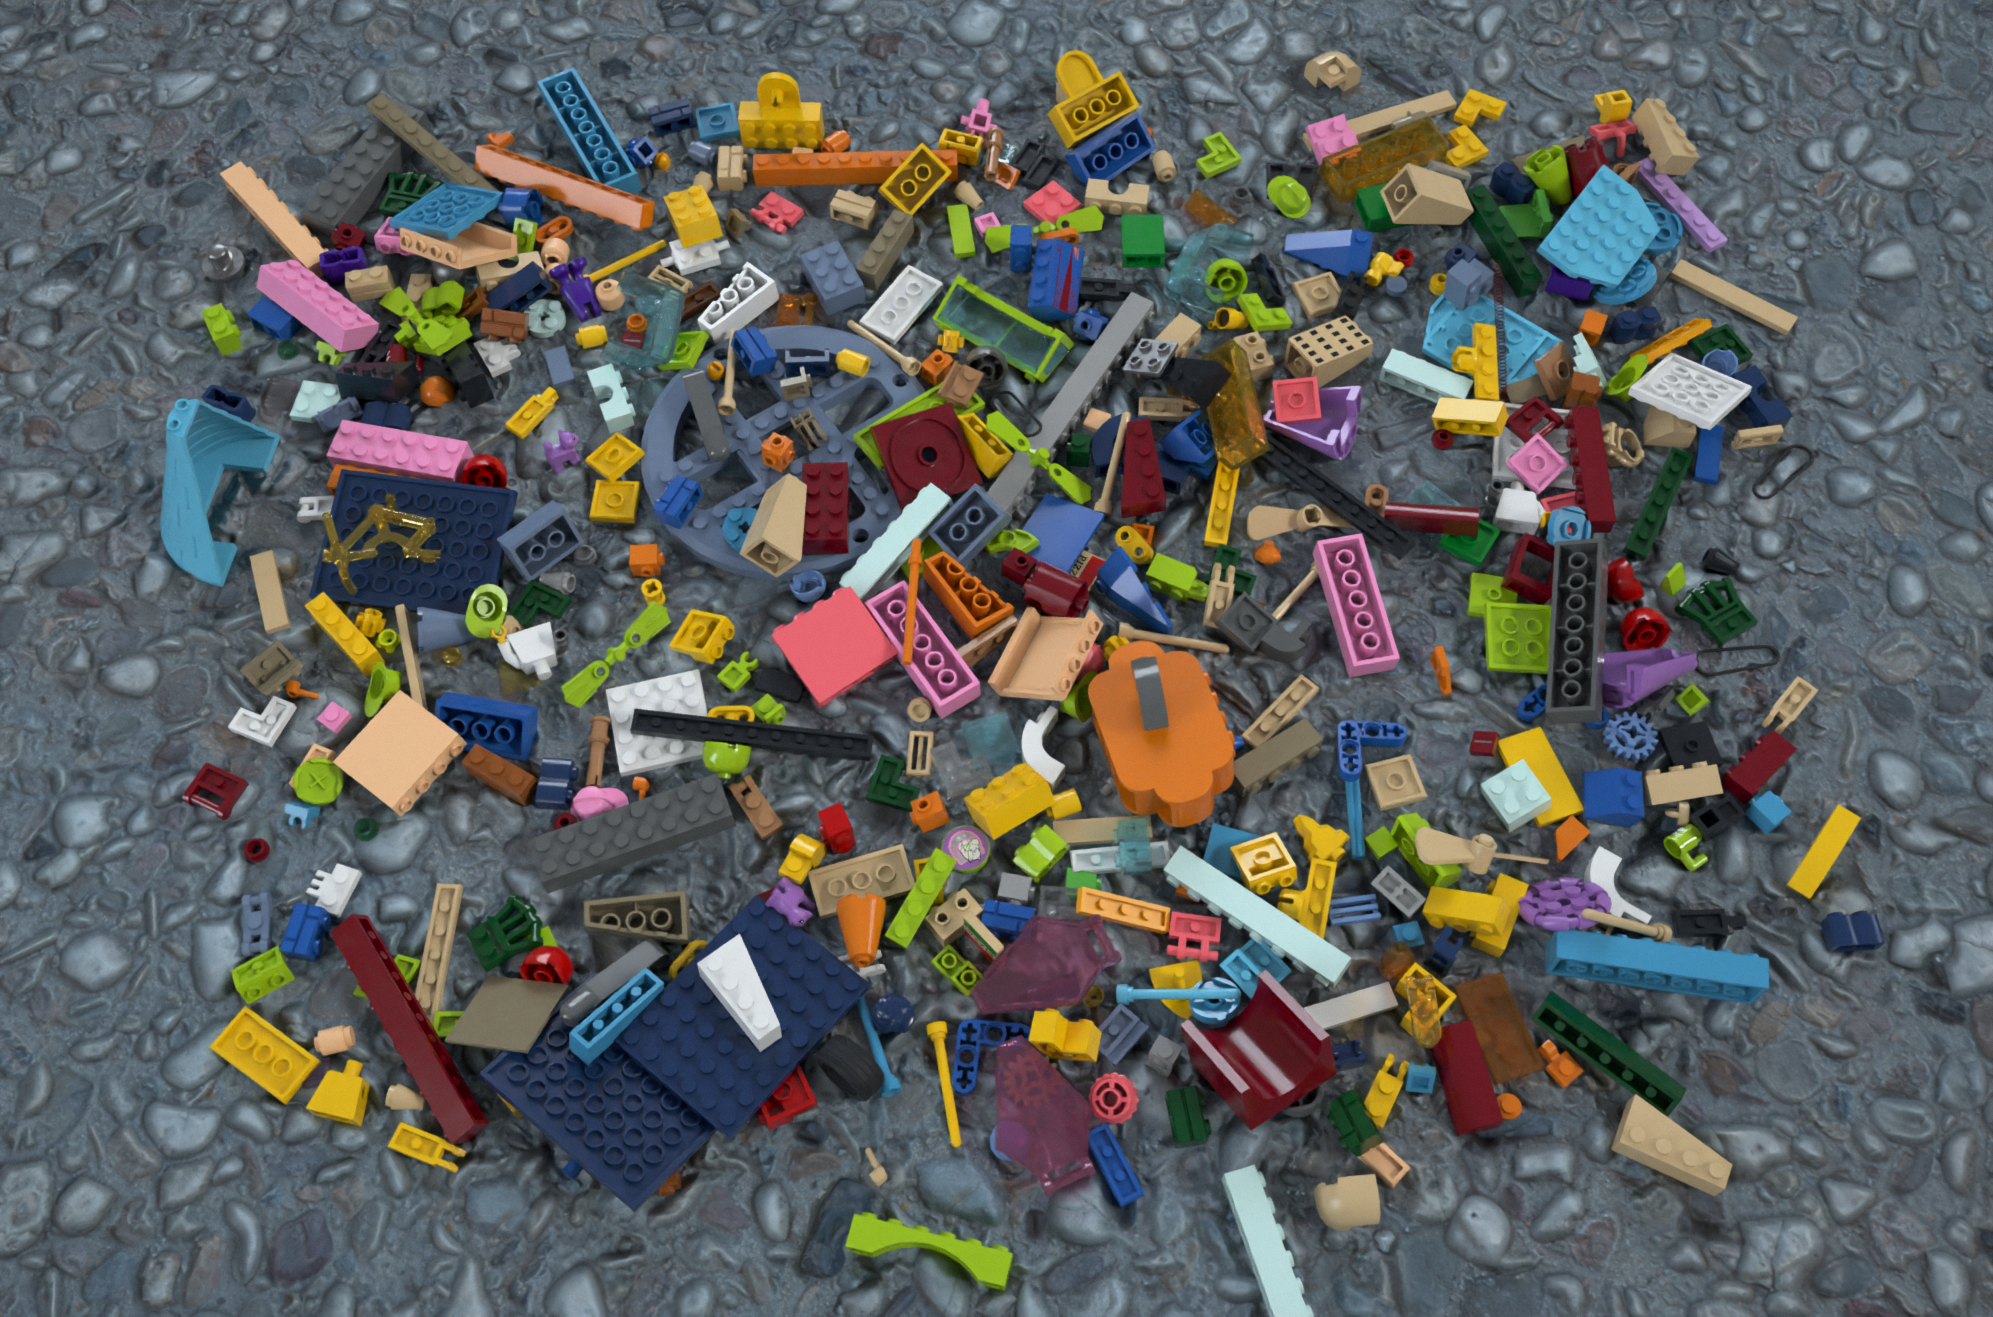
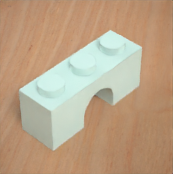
[587,363,636,433]

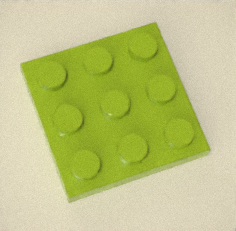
[1484,602,1551,674]

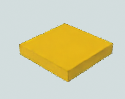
[585,432,645,483]
[589,480,641,523]

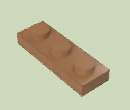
[957,615,1018,667]

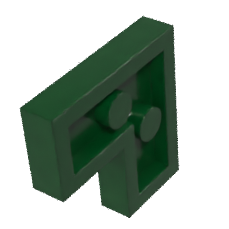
[1689,324,1753,365]
[1206,544,1257,596]
[507,580,572,629]
[866,754,920,812]

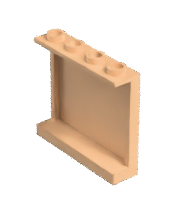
[400,222,517,270]
[987,607,1103,701]
[333,690,467,817]

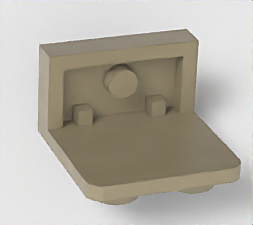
[240,640,304,696]

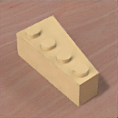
[1631,98,1700,176]
[1611,1094,1732,1196]

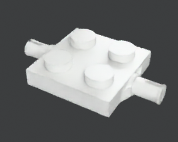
[660,239,730,276]

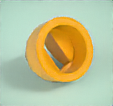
[654,152,671,170]
[707,361,725,380]

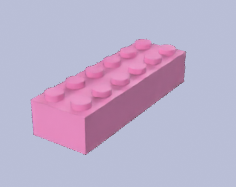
[256,260,379,352]
[326,420,474,484]
[1313,533,1400,678]
[864,580,981,719]

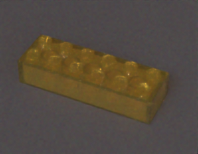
[1319,116,1450,203]
[1200,339,1270,471]

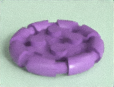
[1517,877,1612,931]

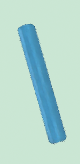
[1345,768,1365,860]

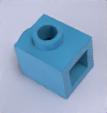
[1745,790,1792,835]

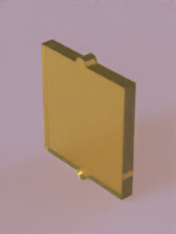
[497,657,543,695]

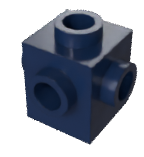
[1444,243,1480,271]

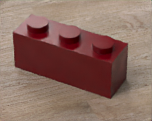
[1722,730,1797,805]

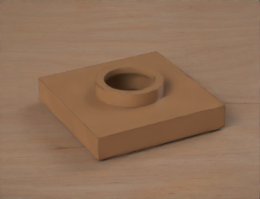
[1534,341,1575,401]

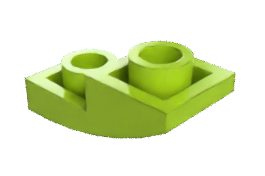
[930,944,986,997]

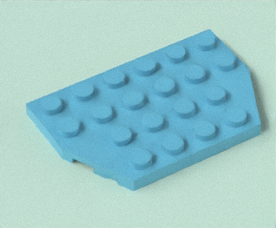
[1536,164,1660,289]
[1422,292,1565,393]

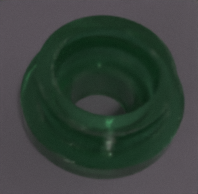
[277,340,300,360]
[353,818,379,842]

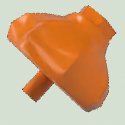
[1254,540,1281,565]

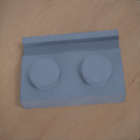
[1098,1003,1149,1068]

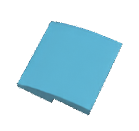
[1219,939,1292,1000]

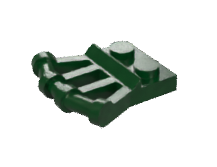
[379,170,444,217]
[1674,577,1759,647]
[466,893,543,972]

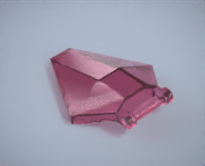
[970,914,1122,1015]
[995,1035,1096,1197]

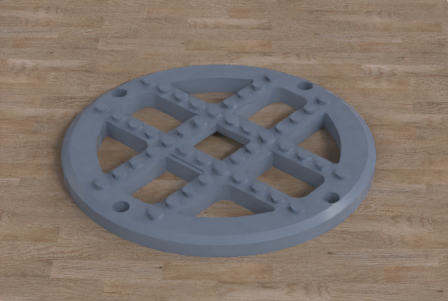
[641,325,935,580]

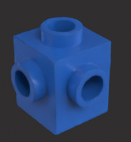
[624,136,659,169]
[1073,308,1109,341]

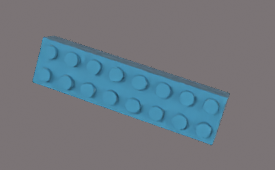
[537,67,641,194]
[1544,928,1769,1005]

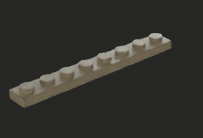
[366,93,499,192]

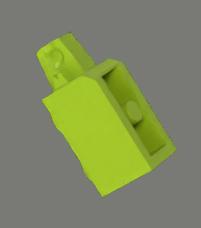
[1145,553,1209,603]

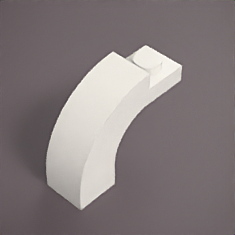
[1022,706,1065,794]
[1584,846,1652,925]

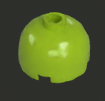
[1204,258,1248,302]
[703,741,751,779]

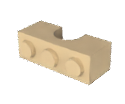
[1085,178,1150,215]
[476,251,544,294]

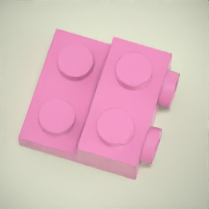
[1305,114,1361,166]
[374,217,424,256]

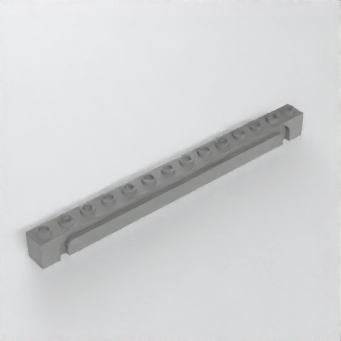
[987,292,1155,526]

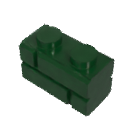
[1165,1086,1212,1149]
[1326,1089,1384,1157]

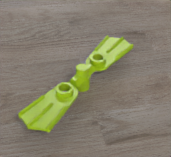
[984,205,1104,253]
[379,286,454,351]
[985,410,1091,506]
[561,601,671,708]

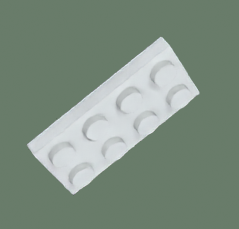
[859,265,943,345]

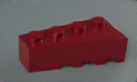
[1121,418,1166,518]

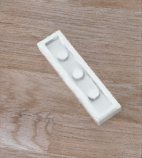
[1070,841,1170,874]
[1303,981,1398,1030]

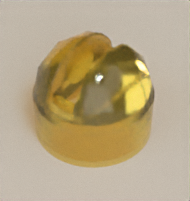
[442,646,463,667]
[1082,985,1105,1008]

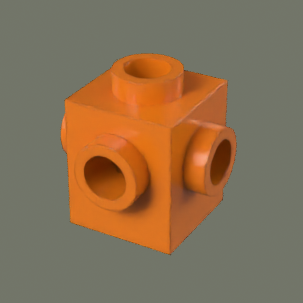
[761,432,795,473]

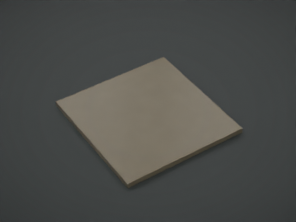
[445,975,570,1053]

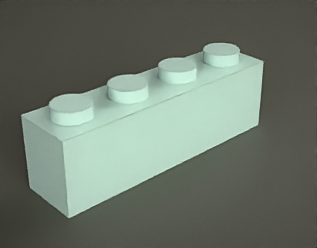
[1379,348,1474,404]

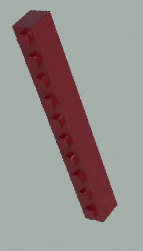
[331,914,490,1144]

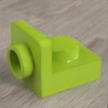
[750,693,787,725]

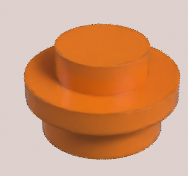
[626,313,648,333]
[1497,1093,1522,1120]

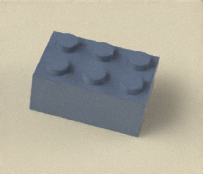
[800,240,866,316]
[927,483,1012,567]
[497,500,584,582]

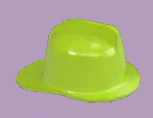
[1267,175,1311,219]
[1605,354,1648,403]
[465,584,508,639]
[364,661,402,717]
[1060,671,1098,723]

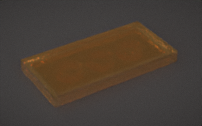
[1453,972,1545,1085]

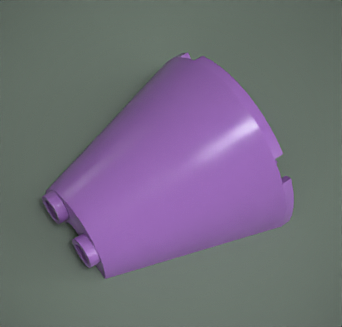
[1262,386,1362,460]
[1602,648,1697,709]

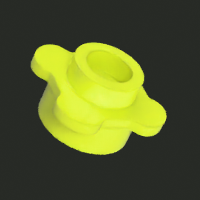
[375,629,401,654]

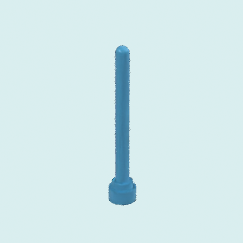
[856,995,902,1097]

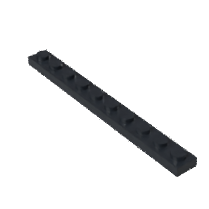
[1229,417,1416,560]
[630,709,873,761]

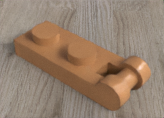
[728,774,784,841]

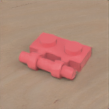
[750,191,804,234]
[1166,911,1222,963]

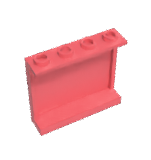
[771,586,898,709]

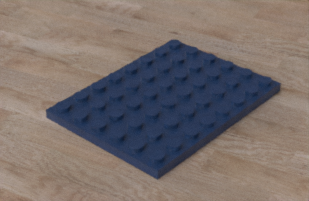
[309,469,518,615]
[614,895,870,1141]
[479,973,717,1212]

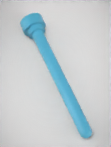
[1116,984,1241,1005]

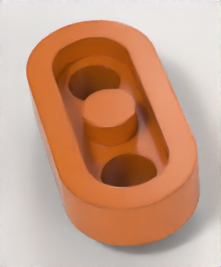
[535,216,574,247]
[1038,227,1080,245]

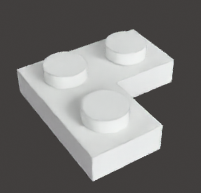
[228,696,297,747]

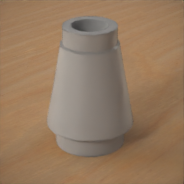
[539,572,576,594]

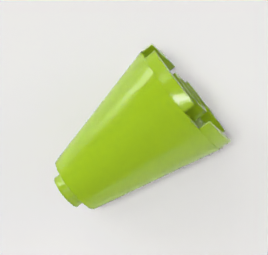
[1523,145,1572,205]

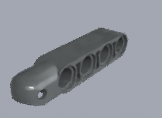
[682,369,730,462]
[560,938,670,1027]

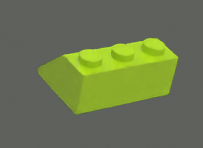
[1390,813,1462,890]

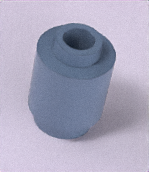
[687,141,718,167]

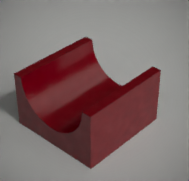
[1180,970,1337,1131]

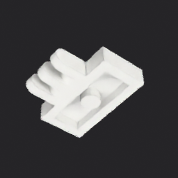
[473,337,521,378]
[306,863,362,918]

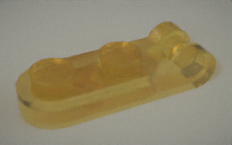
[1405,975,1441,1048]

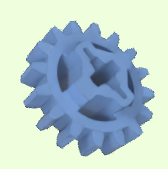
[1602,712,1658,763]

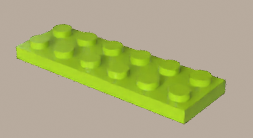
[853,382,985,471]

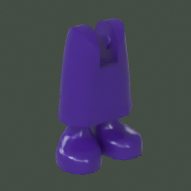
[549,257,602,323]

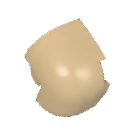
[1304,51,1361,91]
[1314,1174,1380,1232]

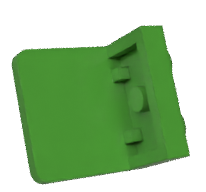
[1499,189,1554,240]

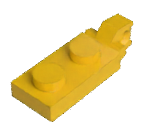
[505,386,559,440]

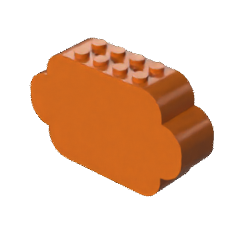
[1088,641,1236,827]

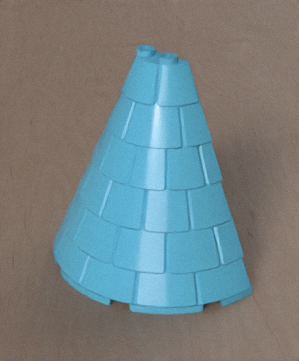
[160,399,280,587]

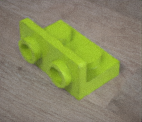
[231,945,295,1004]

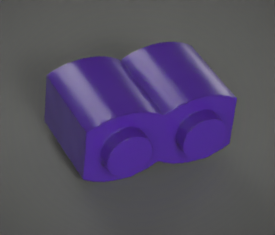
[319,247,369,283]

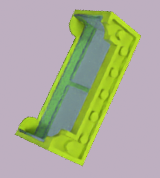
[932,274,1074,383]

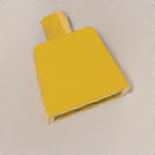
[306,1060,370,1126]

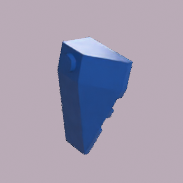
[1284,229,1373,280]
[1159,401,1225,463]
[1095,546,1173,635]

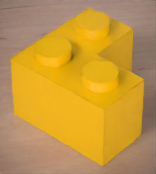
[1395,962,1457,1042]
[1029,1008,1102,1062]

